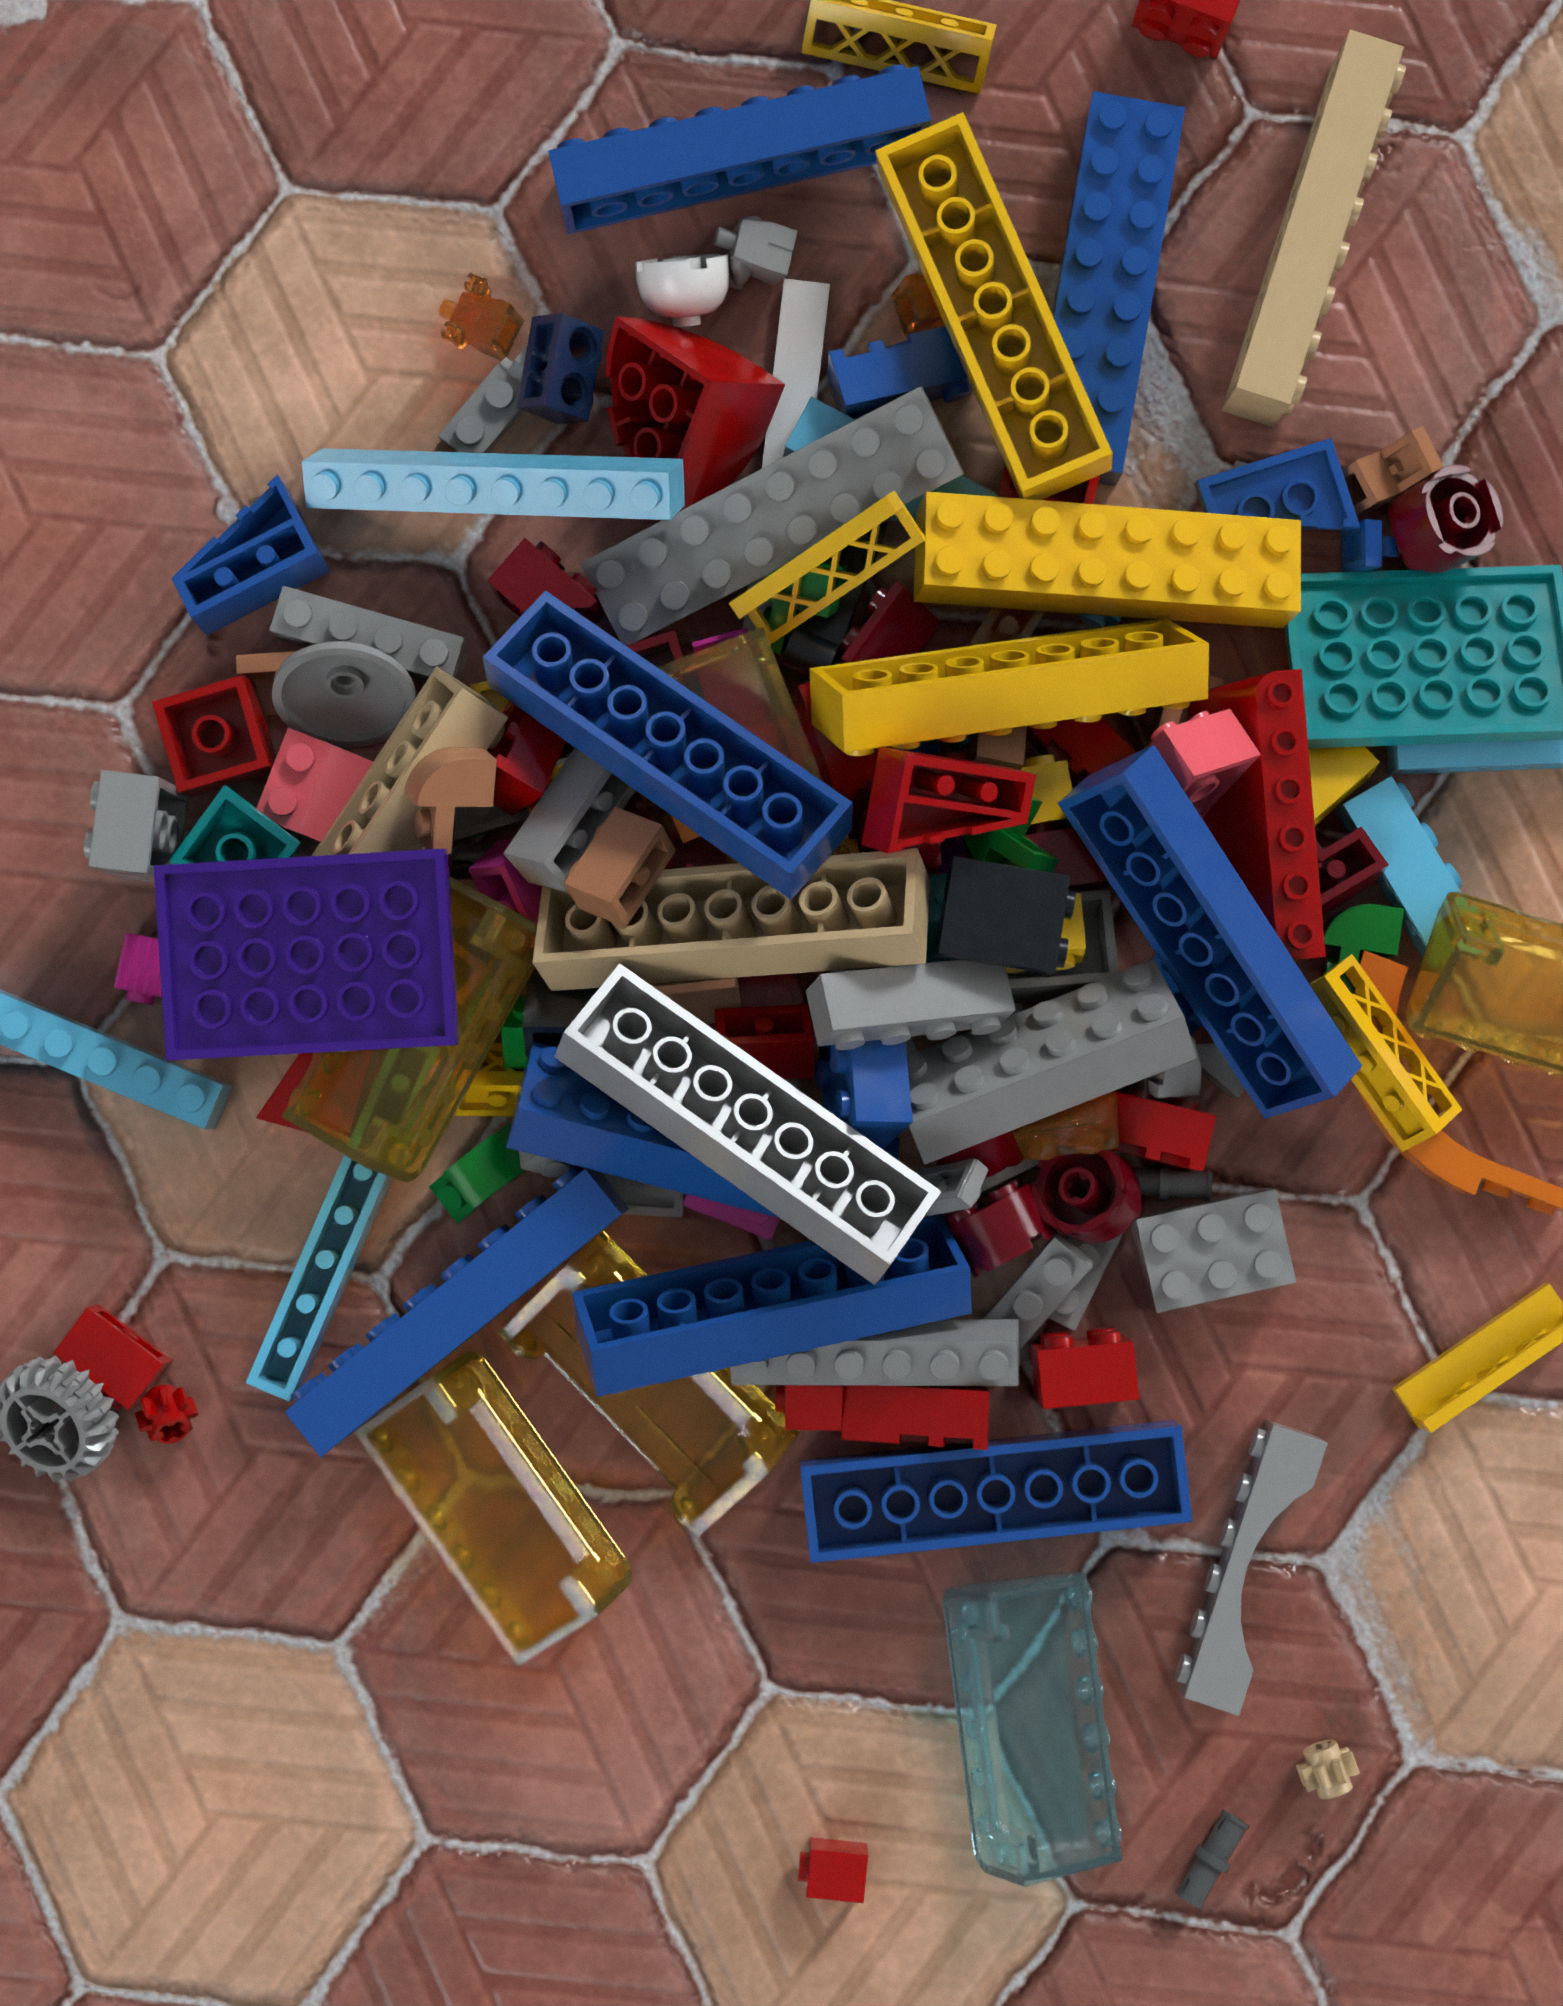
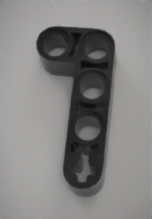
[780,521,889,684]

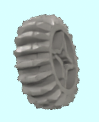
[0,1355,119,1483]

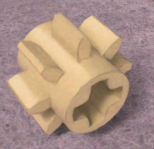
[1296,1739,1360,1799]

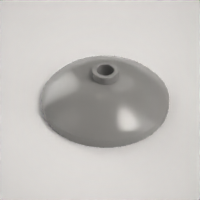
[272,641,416,748]

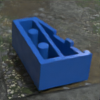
[827,326,972,420]
[171,474,331,635]

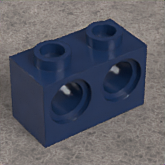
[516,313,604,424]

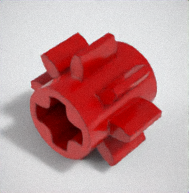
[135,1385,198,1444]

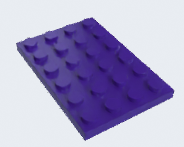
[153,849,459,1061]

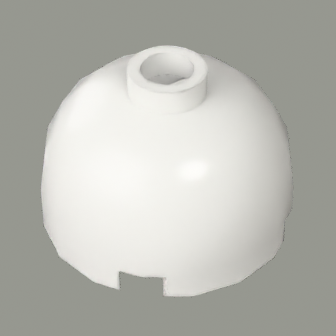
[635,254,730,327]

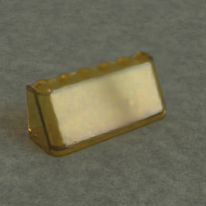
[282,876,537,1182]
[1405,892,1563,1077]
[354,1351,632,1666]

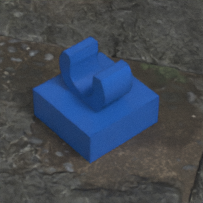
[1340,519,1398,572]

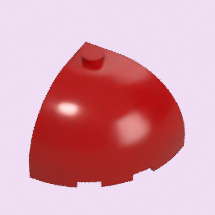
[605,316,785,511]

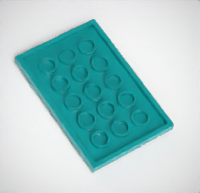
[1284,565,1563,748]

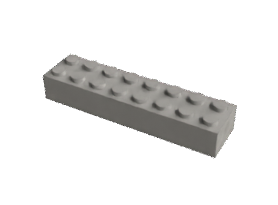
[580,386,964,646]
[554,963,941,1285]

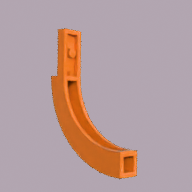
[1354,950,1563,1216]

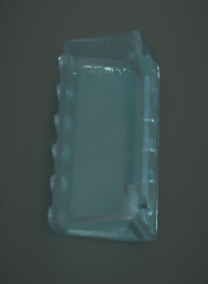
[943,1571,1122,1887]

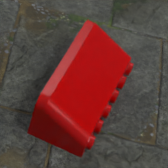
[1187,669,1326,964]

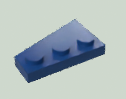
[1194,438,1360,531]

